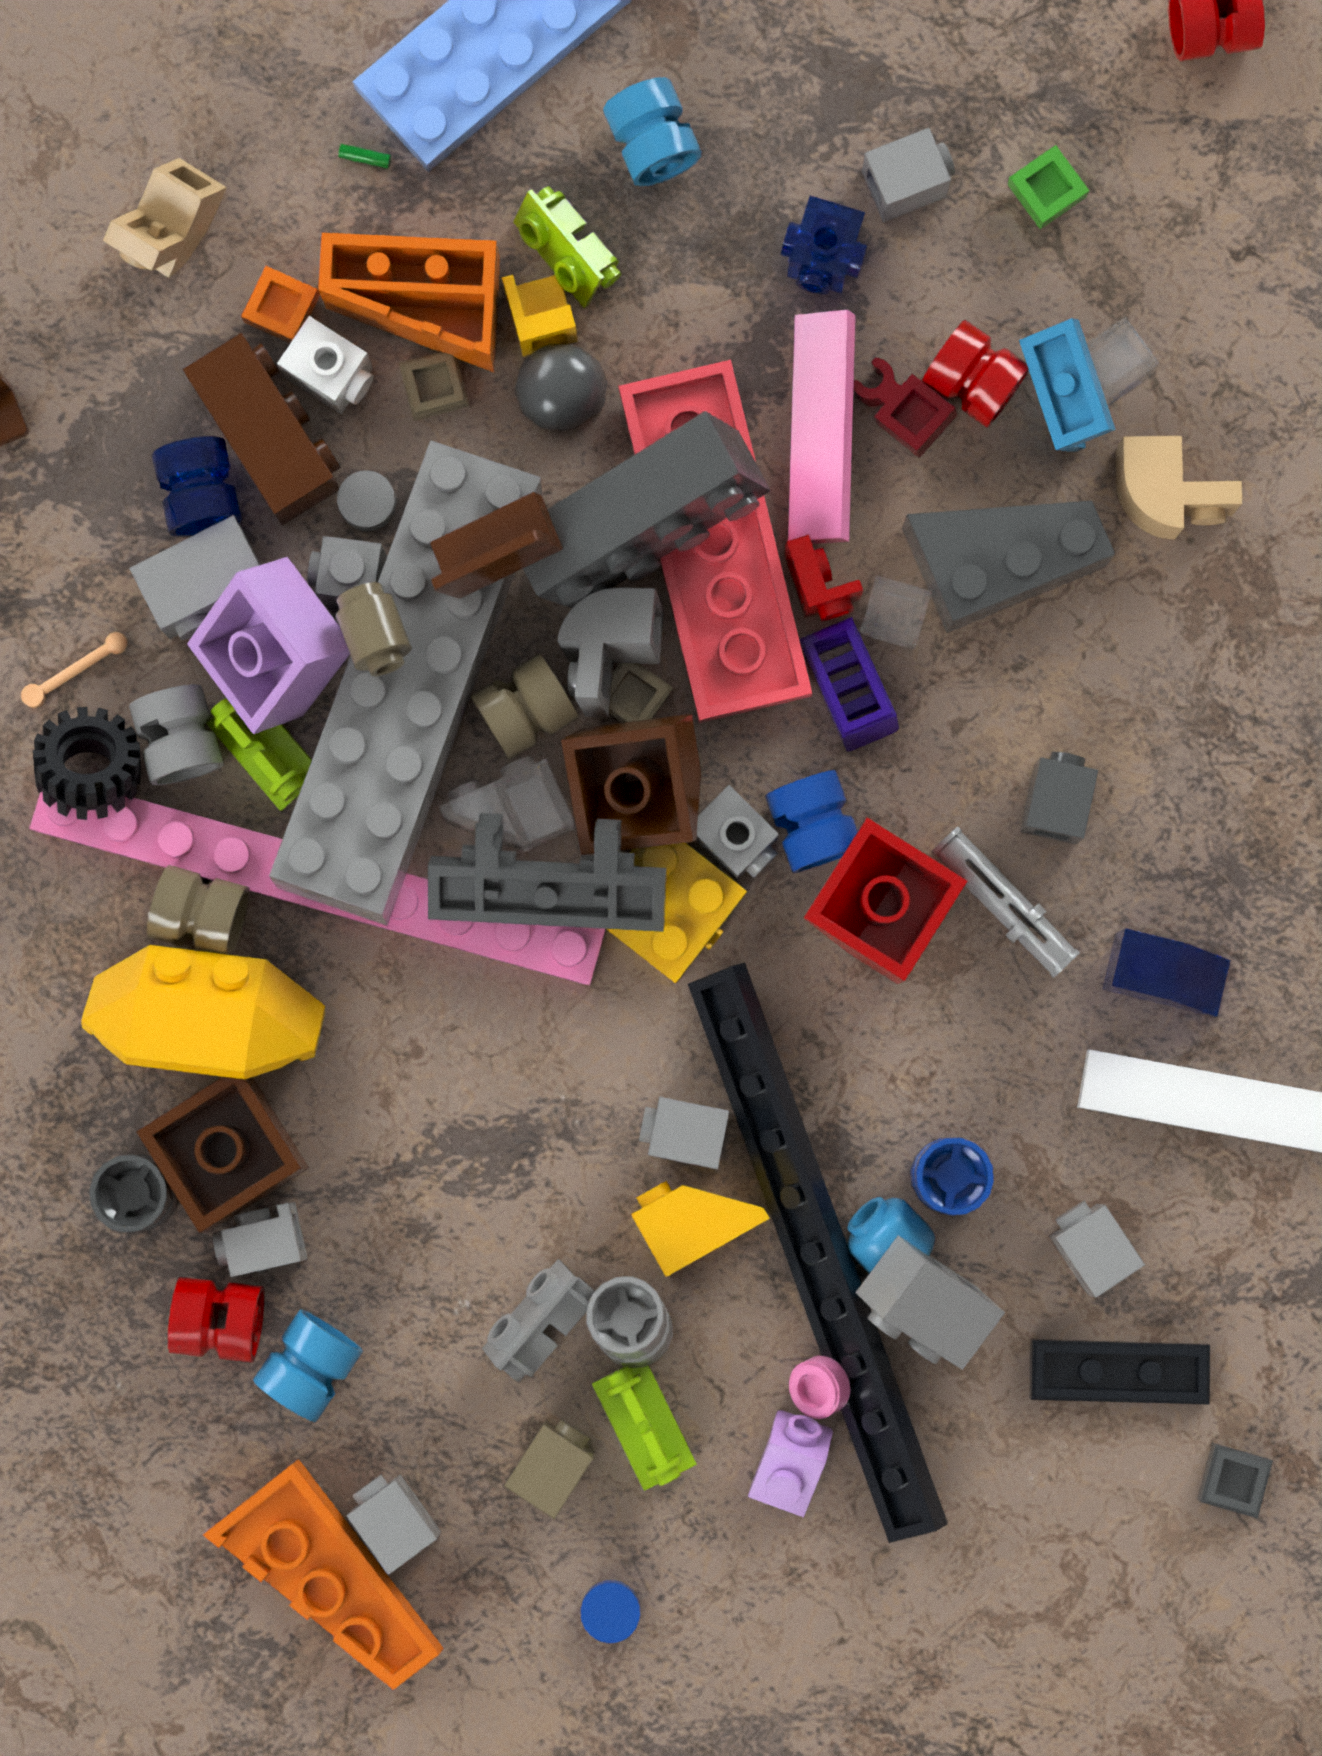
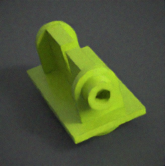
[513,186,622,308]
[207,698,312,811]
[592,1365,697,1491]

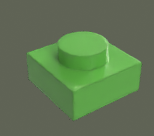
[1007,145,1090,230]

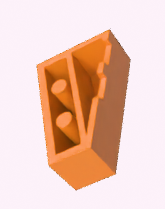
[318,232,500,373]

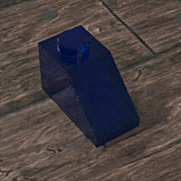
[1102,928,1231,1017]

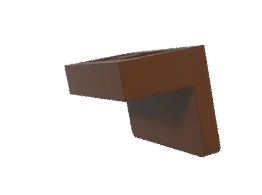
[430,492,563,599]

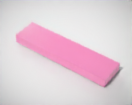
[788,310,855,544]

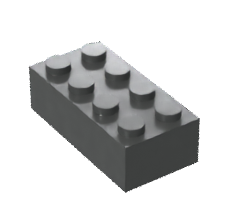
[523,411,771,608]

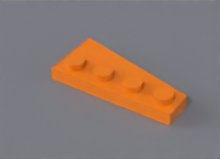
[203,1459,444,1690]

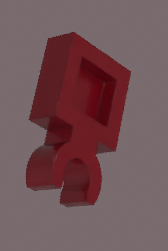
[853,357,958,458]

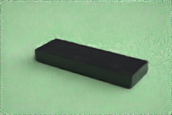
[1029,1339,1210,1405]

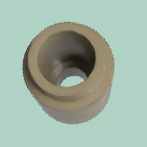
[336,582,412,676]

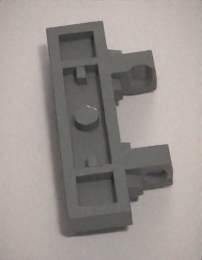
[428,813,667,932]

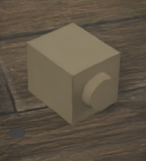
[504,1419,595,1519]

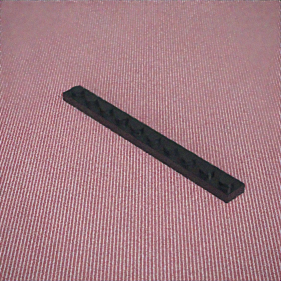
[688,962,948,1543]

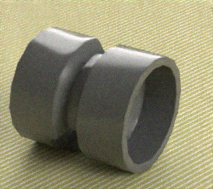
[89,1155,179,1233]

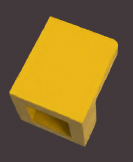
[502,274,578,357]

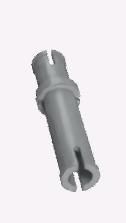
[931,826,1080,978]

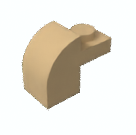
[103,158,227,278]
[1115,436,1242,539]

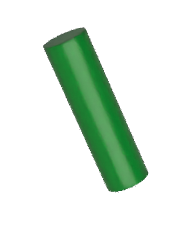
[338,143,391,169]

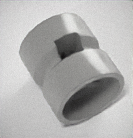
[129,684,224,785]
[586,1276,673,1368]

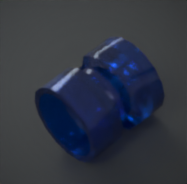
[152,436,243,537]

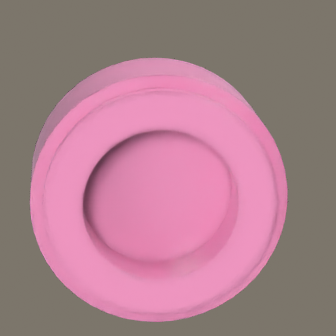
[789,1356,850,1419]

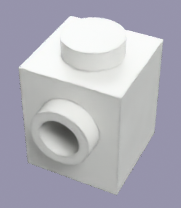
[277,316,373,415]

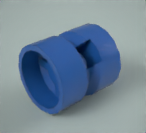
[765,770,858,873]
[910,1138,994,1215]

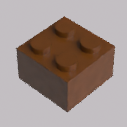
[136,1077,309,1233]

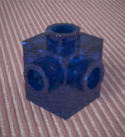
[780,195,868,295]

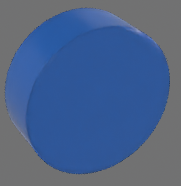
[580,1580,640,1643]

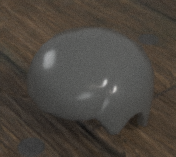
[515,343,607,431]

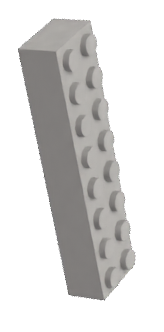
[269,440,543,926]

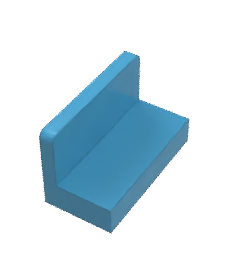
[1019,318,1116,452]

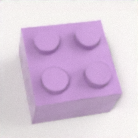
[187,557,350,734]

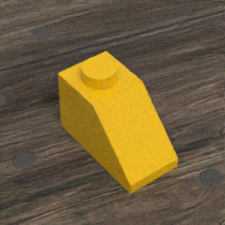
[631,1180,770,1277]

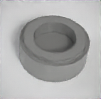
[337,470,396,531]

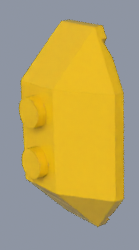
[81,945,325,1080]

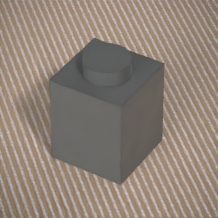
[1020,752,1098,844]

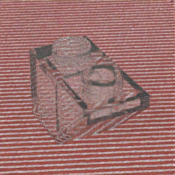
[439,756,576,852]

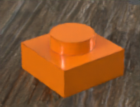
[241,266,320,343]

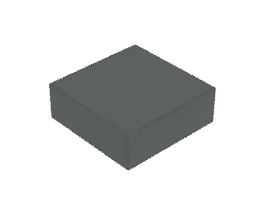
[1197,1442,1273,1518]

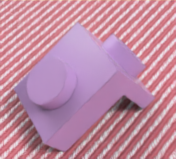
[748,1410,833,1517]

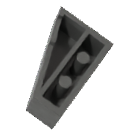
[902,501,1115,633]

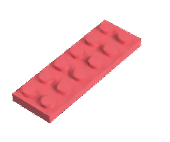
[619,360,812,723]

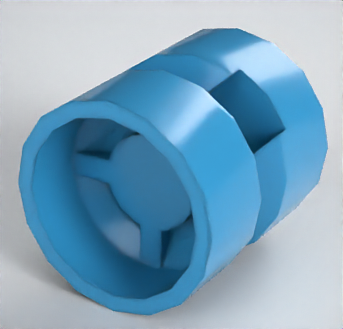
[603,77,702,187]
[253,1309,364,1422]

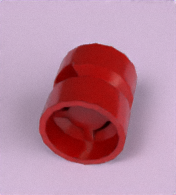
[1168,0,1265,62]
[922,319,1029,428]
[167,1277,265,1363]

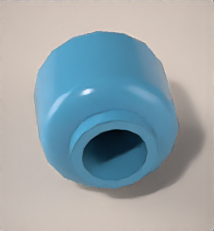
[847,1197,935,1274]

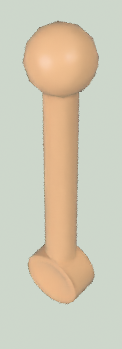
[21,632,128,708]

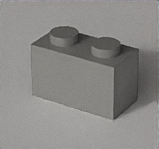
[129,515,261,640]
[856,1235,1005,1370]

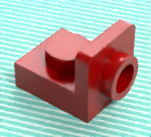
[783,534,863,621]

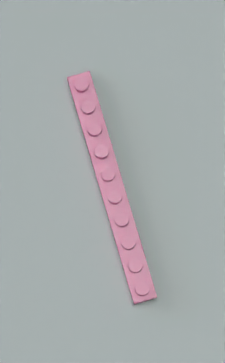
[29,792,606,986]

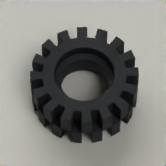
[33,707,141,820]

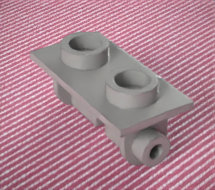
[482,1259,595,1383]

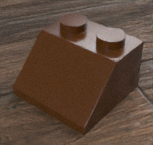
[561,714,701,855]

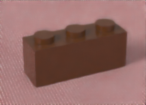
[182,333,341,526]

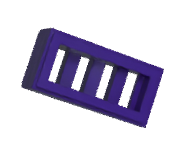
[799,617,899,752]

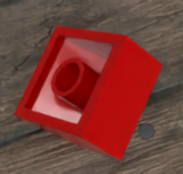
[803,818,967,984]

